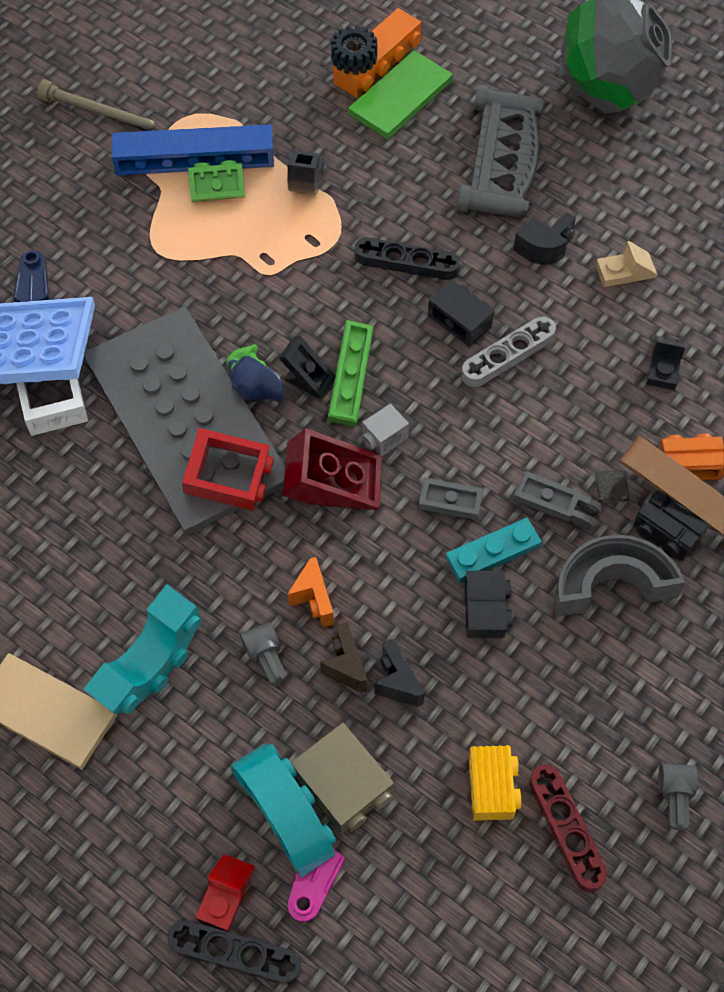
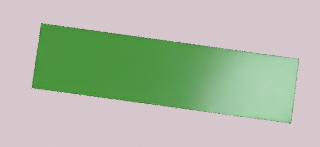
[327,320,374,427]

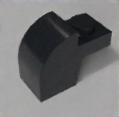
[287,150,325,195]
[513,212,576,265]

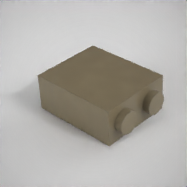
[291,723,394,834]

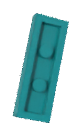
[445,518,542,584]

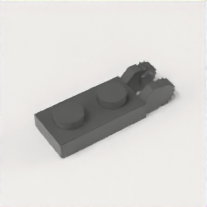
[513,471,602,530]

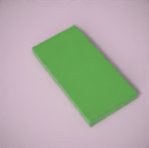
[348,50,453,140]

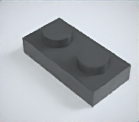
[418,477,484,520]

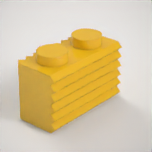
[469,745,521,821]

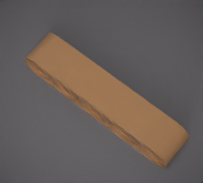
[620,436,724,538]

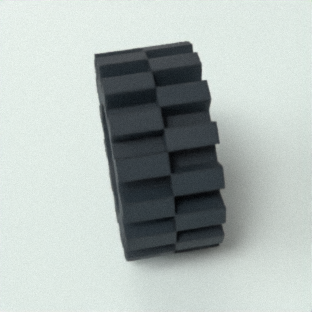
[331,25,378,75]

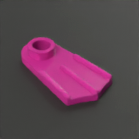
[288,848,345,922]

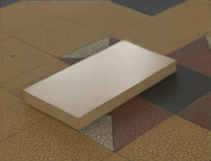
[0,653,118,770]

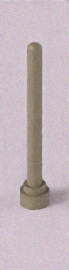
[37,79,155,130]

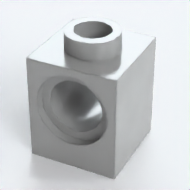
[361,403,409,456]

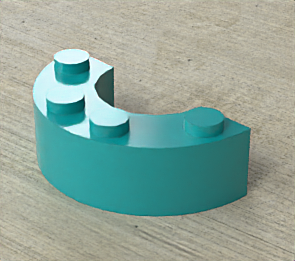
[83,584,202,714]
[230,743,336,878]

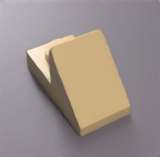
[595,241,657,287]

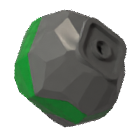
[559,0,672,113]

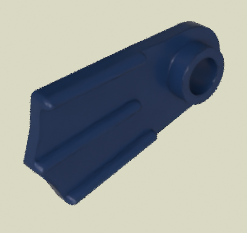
[13,250,49,302]

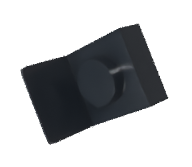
[646,335,685,390]
[278,336,335,398]
[374,639,425,707]

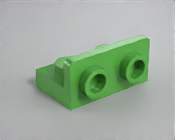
[188,160,245,202]

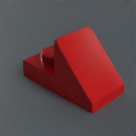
[195,854,256,932]

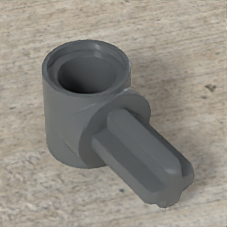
[240,621,287,684]
[658,763,698,830]

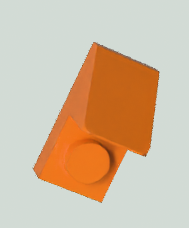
[288,557,334,628]

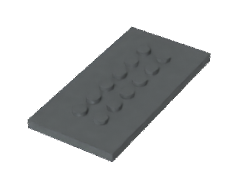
[84,306,285,536]

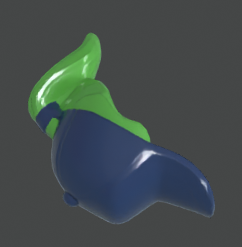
[226,344,283,403]

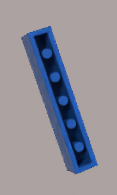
[112,124,274,175]

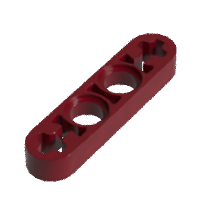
[530,764,607,893]

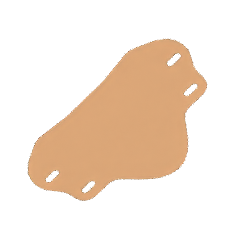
[146,114,341,275]

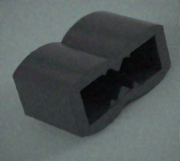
[464,571,513,638]

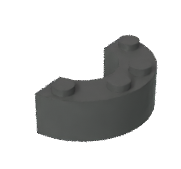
[554,535,685,617]

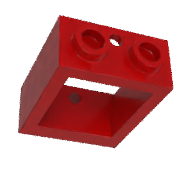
[182,428,274,511]

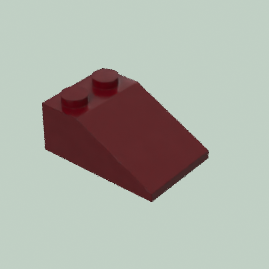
[283,428,382,510]

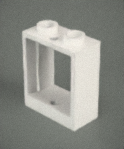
[16,379,88,436]

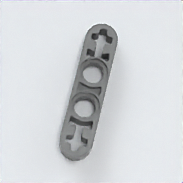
[462,317,556,387]

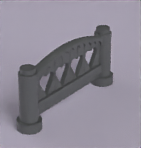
[456,84,544,218]

